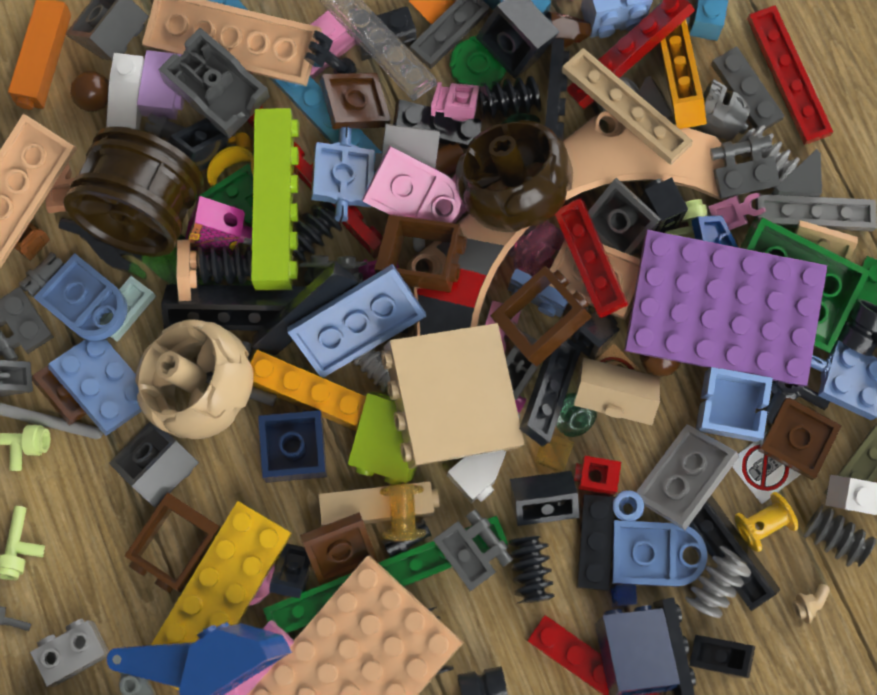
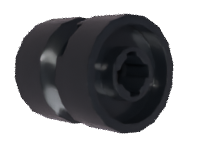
[838,299,877,356]
[457,666,508,695]

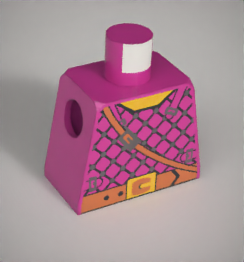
[185,196,252,255]

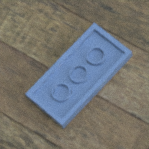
[288,264,426,378]

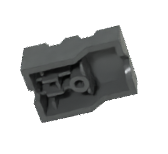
[158,28,270,139]

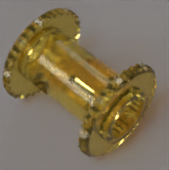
[379,484,426,541]

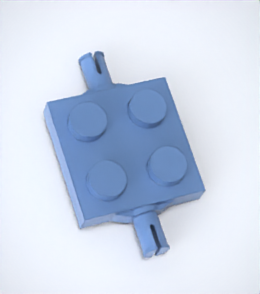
[311,127,375,222]
[810,340,877,420]

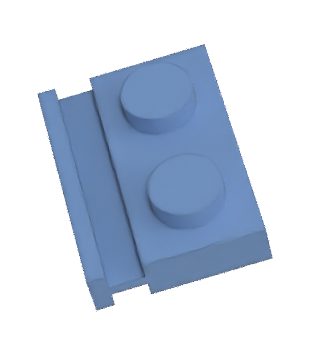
[508,268,568,318]

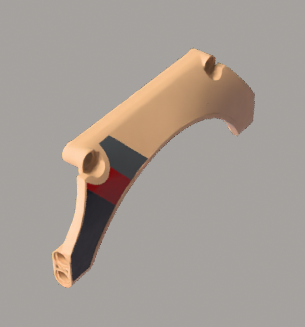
[406,111,737,336]

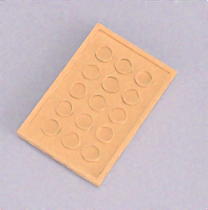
[248,556,464,695]

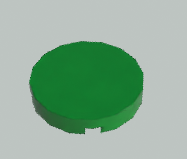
[450,36,506,90]

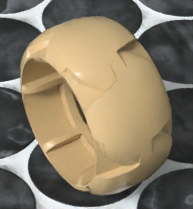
[135,319,254,439]

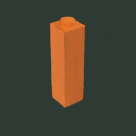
[8,0,71,110]

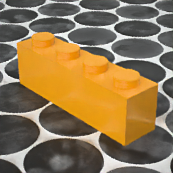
[659,19,707,129]
[250,350,366,432]

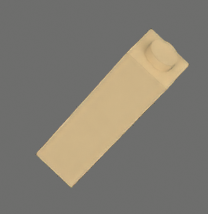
[319,481,440,526]

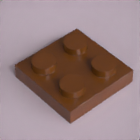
[320,73,391,129]
[758,398,842,480]
[300,512,378,586]

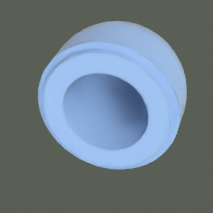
[613,490,644,521]

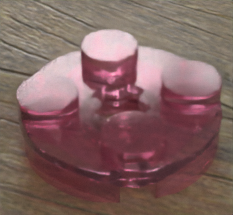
[513,220,565,277]

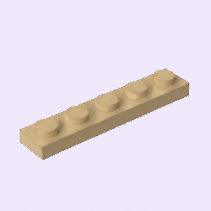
[562,48,693,165]

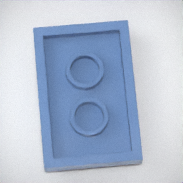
[48,339,142,436]

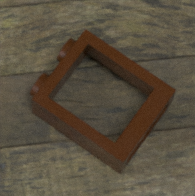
[374,214,467,293]
[490,265,592,367]
[124,492,221,593]

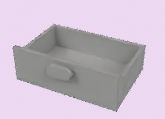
[374,123,440,171]

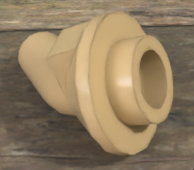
[793,584,830,624]

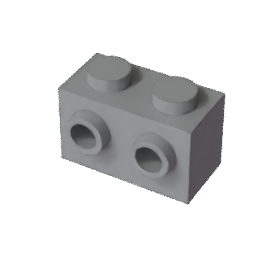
[30,618,109,687]

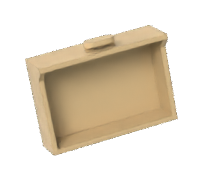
[574,357,660,425]

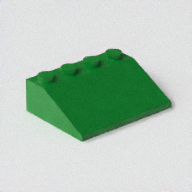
[740,217,871,353]

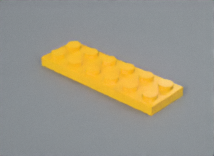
[151,501,292,691]

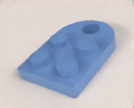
[34,253,127,341]
[612,520,707,587]

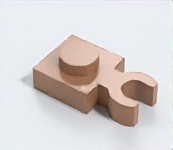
[45,163,74,213]

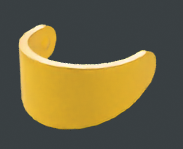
[207,146,254,186]

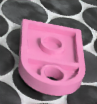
[362,145,461,223]

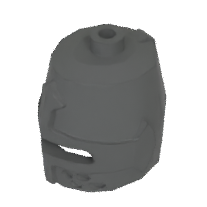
[695,79,750,141]

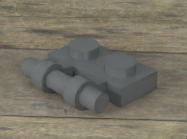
[710,136,781,199]
[0,287,54,361]
[433,509,513,592]

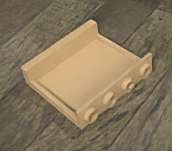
[381,323,525,469]

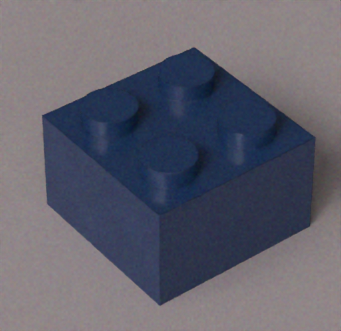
[258,410,327,483]

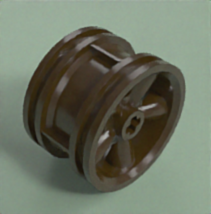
[63,126,203,257]

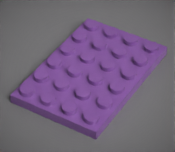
[624,230,828,386]

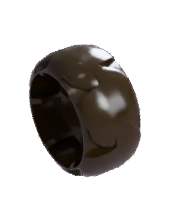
[455,120,573,232]

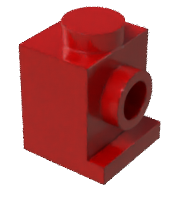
[573,455,621,496]

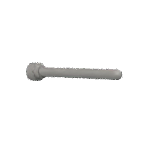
[0,403,103,439]

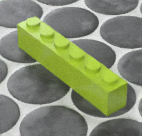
[251,108,299,290]

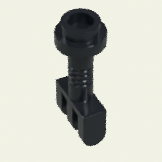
[304,31,357,74]

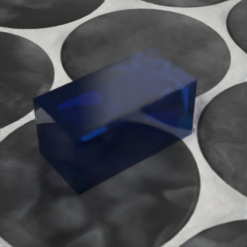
[611,584,637,608]

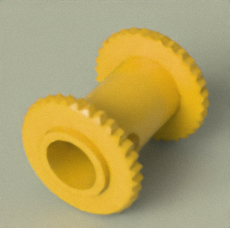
[734,492,798,552]

